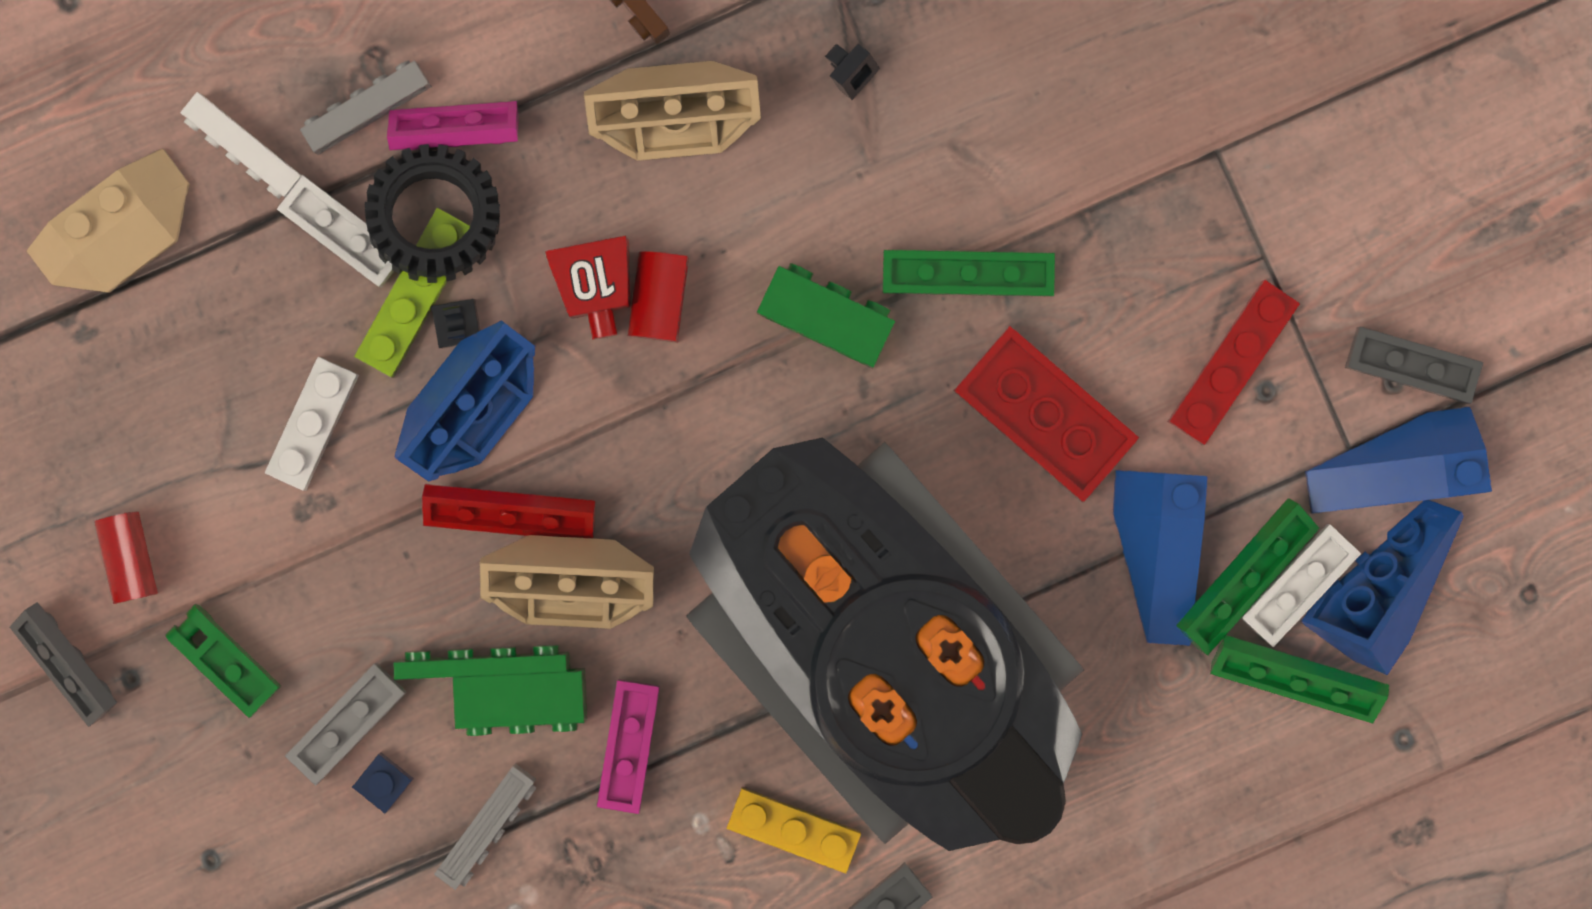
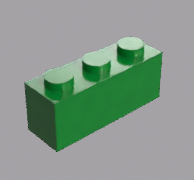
[757,263,895,369]
[453,668,587,736]

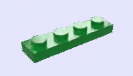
[882,250,1055,297]
[1176,498,1320,656]
[1210,635,1389,724]
[394,645,570,680]

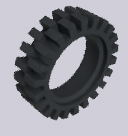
[365,144,500,283]

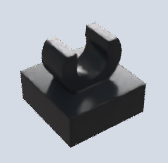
[825,44,880,100]
[431,299,481,349]

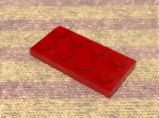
[953,326,1139,503]

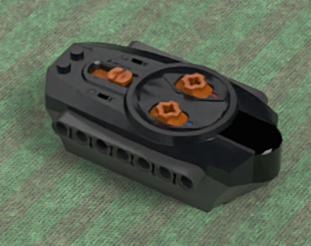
[686,437,1084,851]

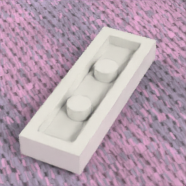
[277,175,394,288]
[265,357,359,491]
[1241,524,1361,647]

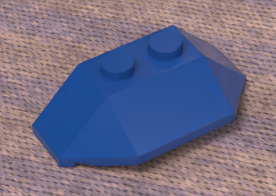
[394,320,535,482]

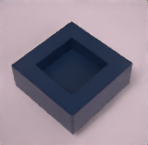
[352,752,414,814]

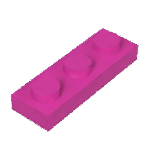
[387,101,519,150]
[597,679,660,814]

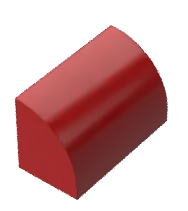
[627,251,689,343]
[94,511,158,604]

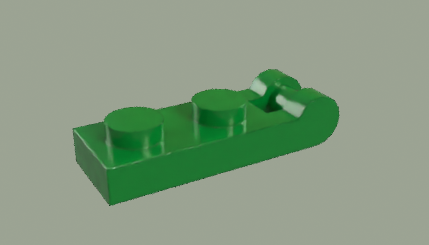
[165,604,281,718]

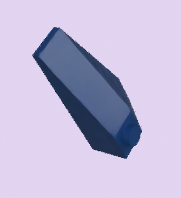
[1305,407,1492,513]
[1113,470,1208,646]
[1302,500,1464,675]

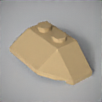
[584,61,761,161]
[27,149,190,293]
[480,535,654,629]

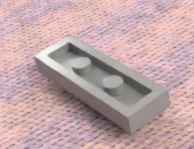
[285,663,407,786]

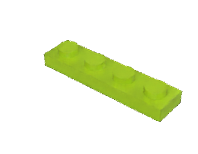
[354,208,470,378]

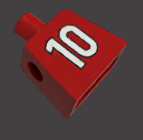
[545,235,631,340]

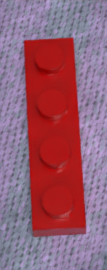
[1167,280,1300,445]
[422,484,595,539]

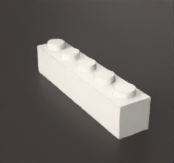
[180,92,302,199]

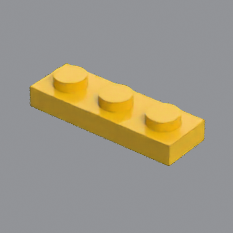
[726,787,861,874]

